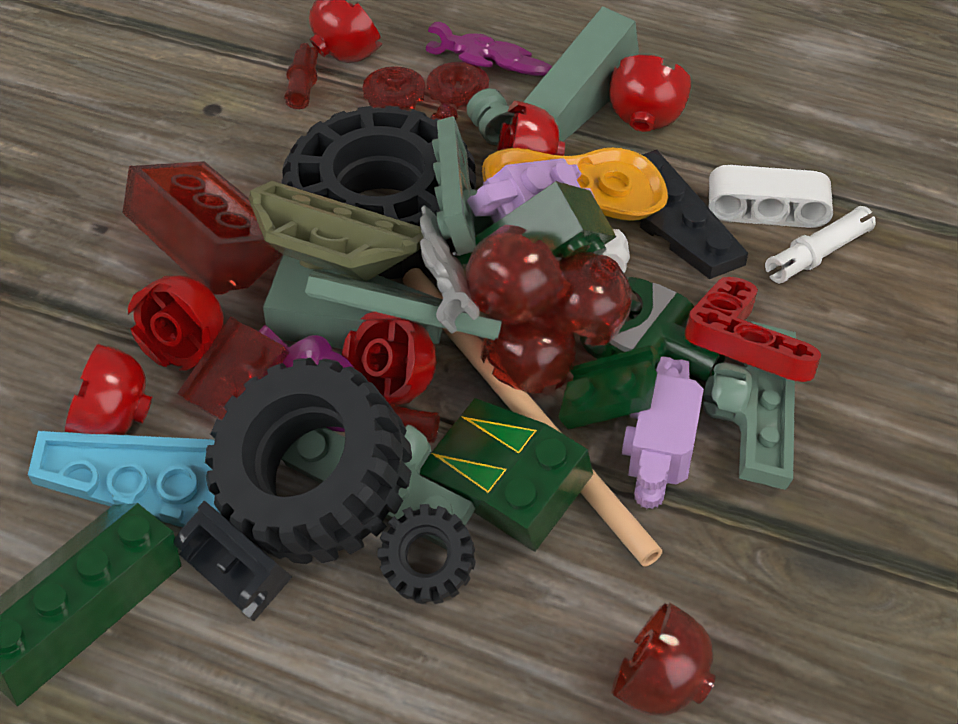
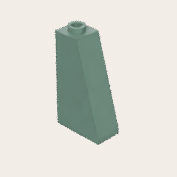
[524,6,639,142]
[263,255,443,349]

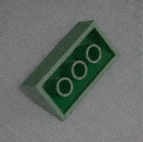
[0,503,182,707]

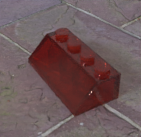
[122,161,283,295]

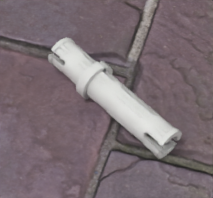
[765,206,876,284]

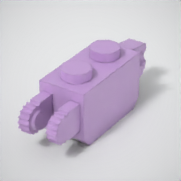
[467,158,595,223]
[622,357,704,509]

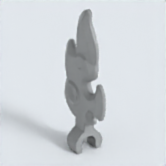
[420,205,479,334]

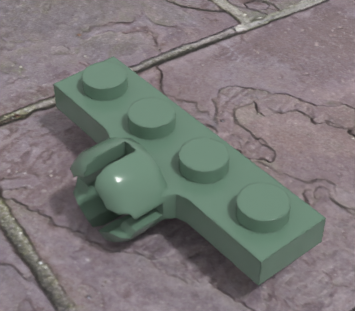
[432,116,494,256]
[703,321,796,490]
[281,425,475,550]

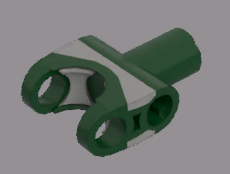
[579,277,726,382]

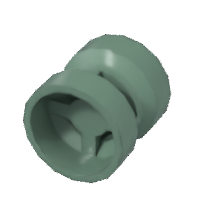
[467,88,515,145]

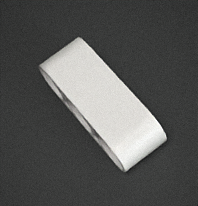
[709,165,833,228]

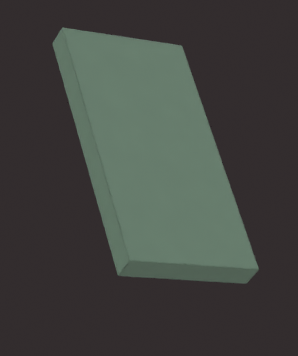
[305,269,502,340]

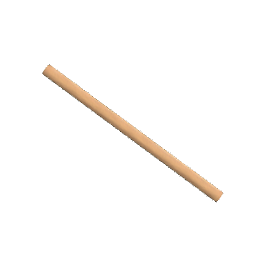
[403,268,662,567]

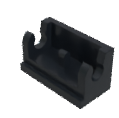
[173,501,292,621]

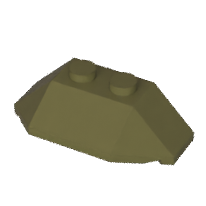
[249,181,424,281]

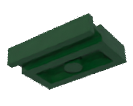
[558,345,661,430]

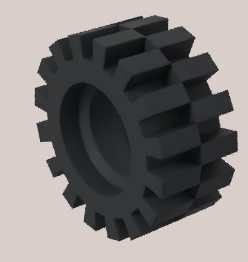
[378,504,476,605]

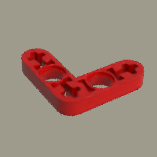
[684,277,821,382]

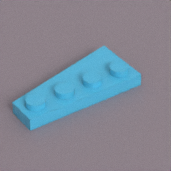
[28,431,220,527]

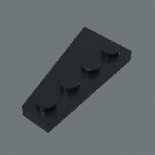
[640,150,748,279]

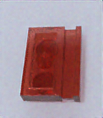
[177,316,289,420]

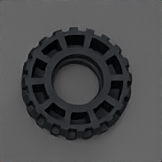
[281,106,476,279]

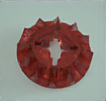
[427,62,489,109]
[363,66,425,110]

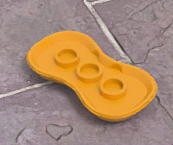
[482,147,668,221]

